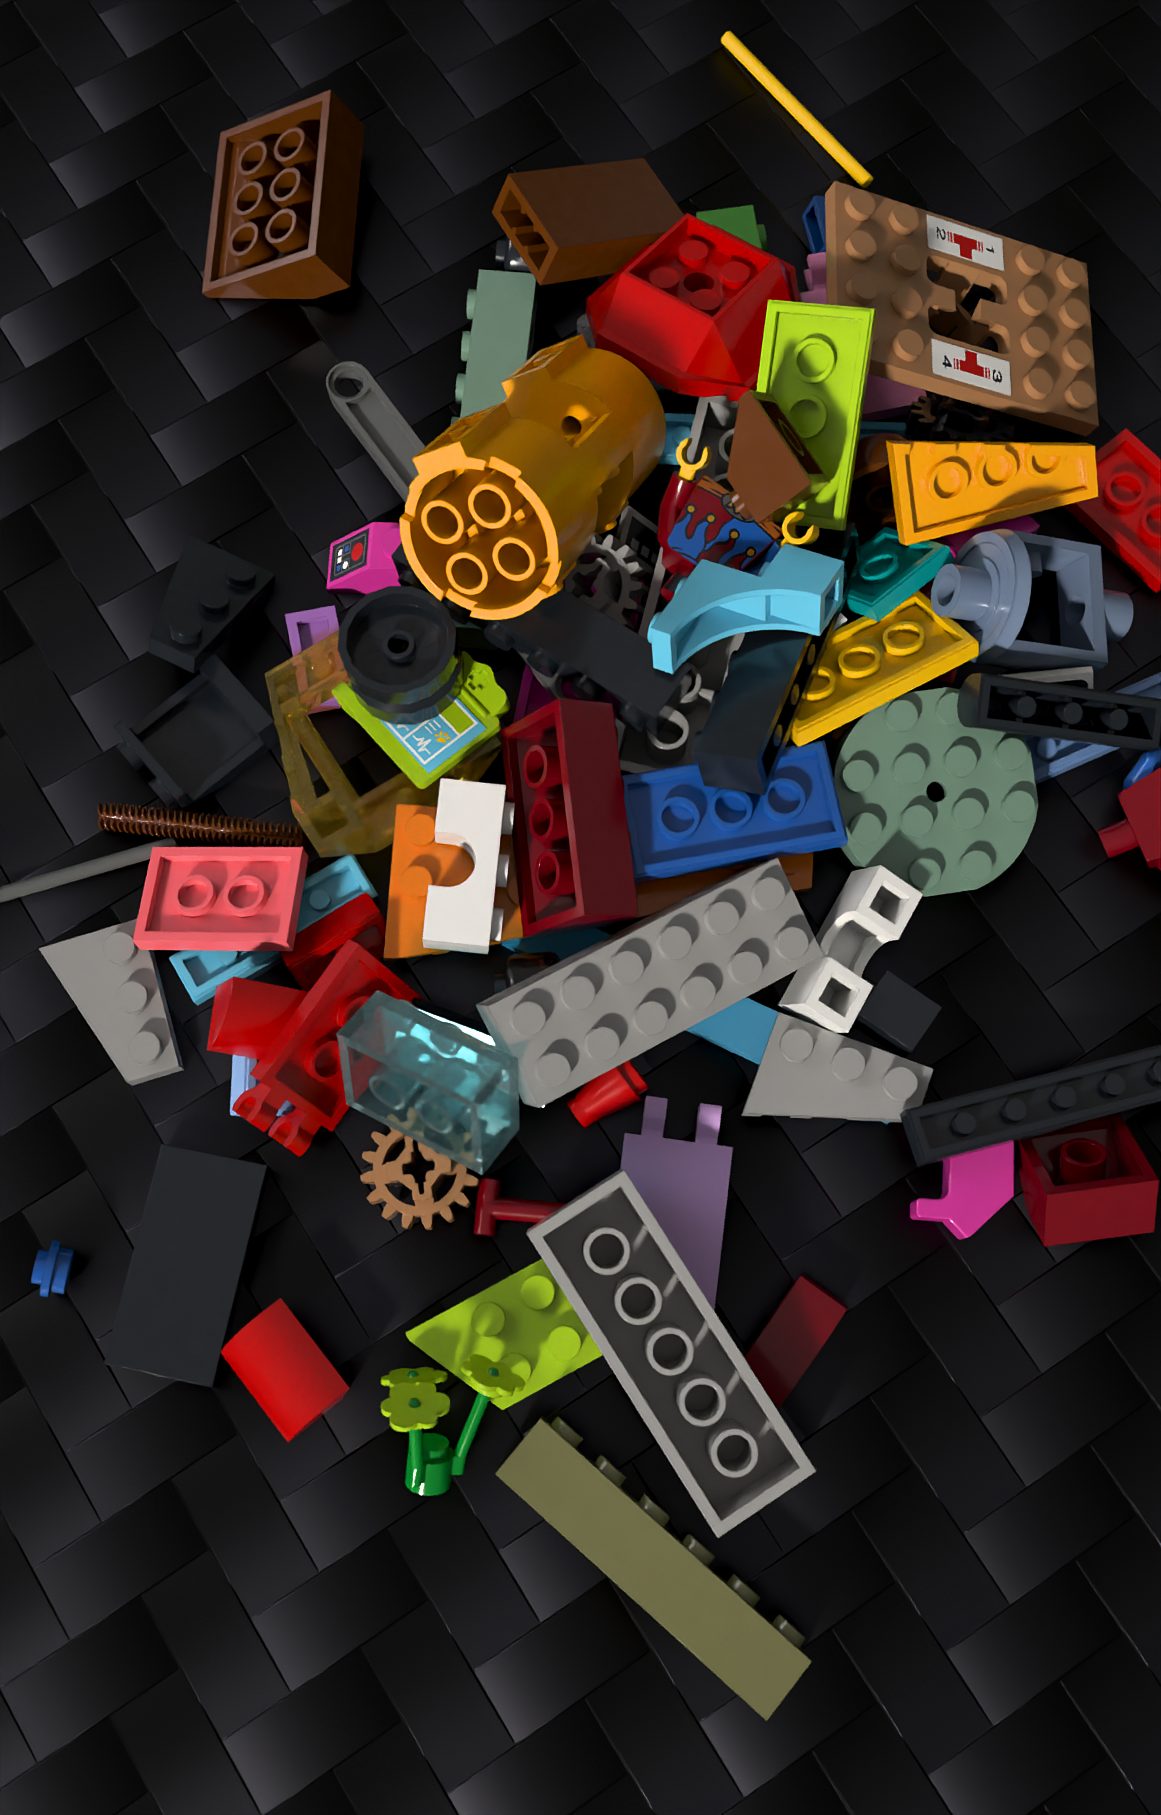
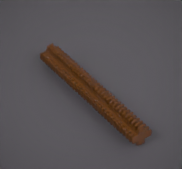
[97,801,306,850]

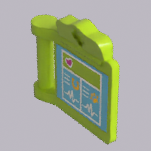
[332,651,510,789]

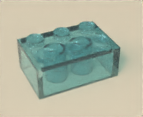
[337,990,519,1175]

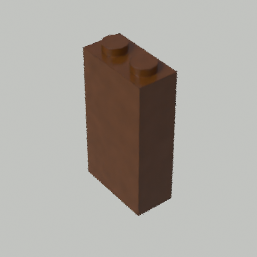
[492,158,684,286]

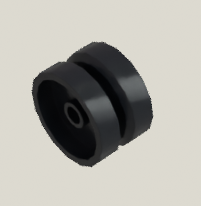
[337,586,464,725]

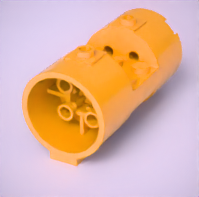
[399,334,666,620]

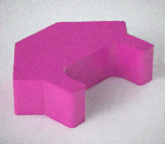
[910,1142,1014,1240]

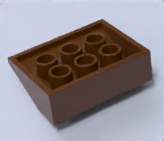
[202,90,365,299]

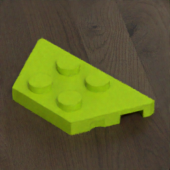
[406,1259,602,1410]

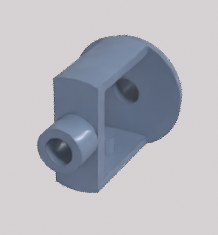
[931,528,1133,675]

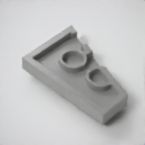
[39,919,184,1086]
[741,1012,933,1122]

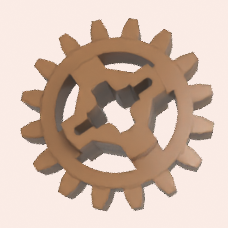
[360,1109,481,1230]

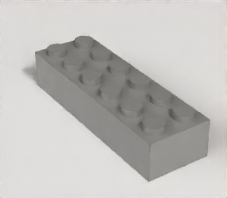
[476,858,823,1108]
[527,1169,816,1538]

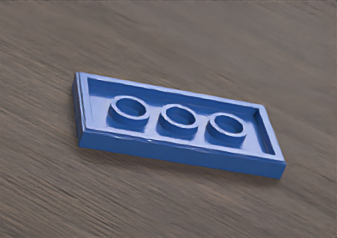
[621,740,848,883]

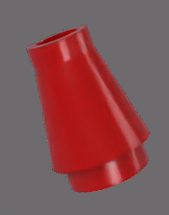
[567,1060,650,1128]

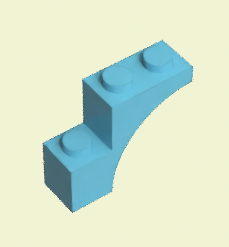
[647,543,844,674]

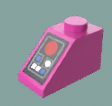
[327,522,402,594]

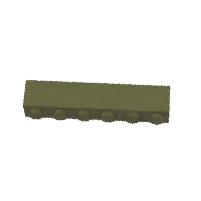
[495,1416,812,1721]

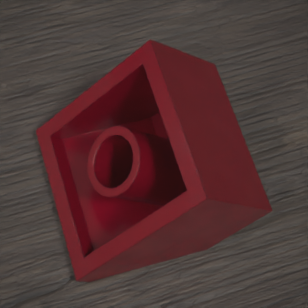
[1014,1114,1159,1247]

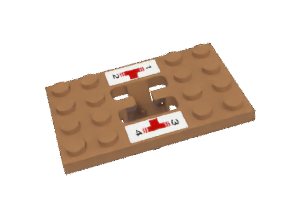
[825,181,1099,436]

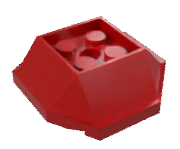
[586,213,801,402]

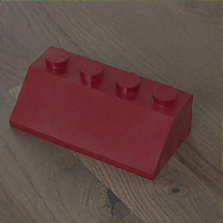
[500,698,639,937]

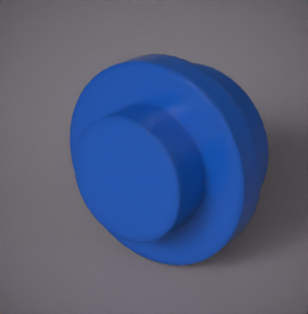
[31,1240,74,1298]

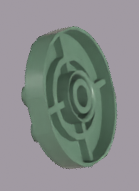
[830,687,1038,897]

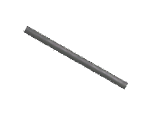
[0,836,179,903]

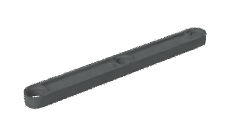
[326,361,599,702]

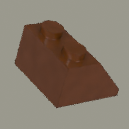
[726,390,831,524]

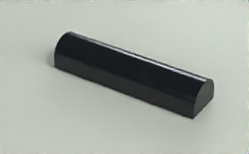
[957,673,1161,751]

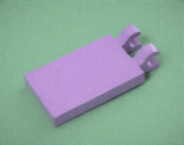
[620,1096,733,1310]

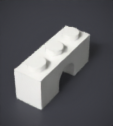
[422,778,515,954]
[778,865,923,1033]

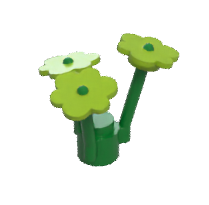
[381,1354,525,1496]

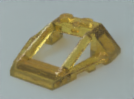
[265,630,502,858]

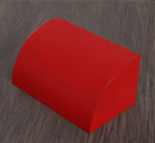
[207,977,309,1060]
[220,1298,350,1443]

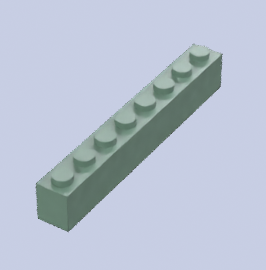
[451,269,538,650]

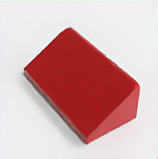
[279,893,387,992]

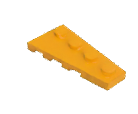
[886,440,1098,546]

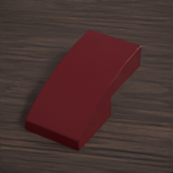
[743,1273,848,1407]

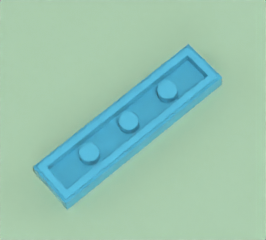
[169,853,380,1005]

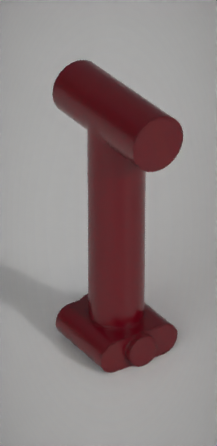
[473,1178,580,1236]

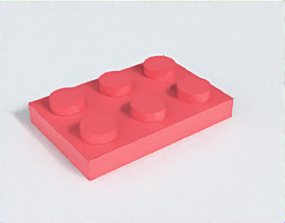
[133,847,309,951]

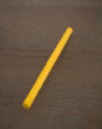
[721,31,873,188]

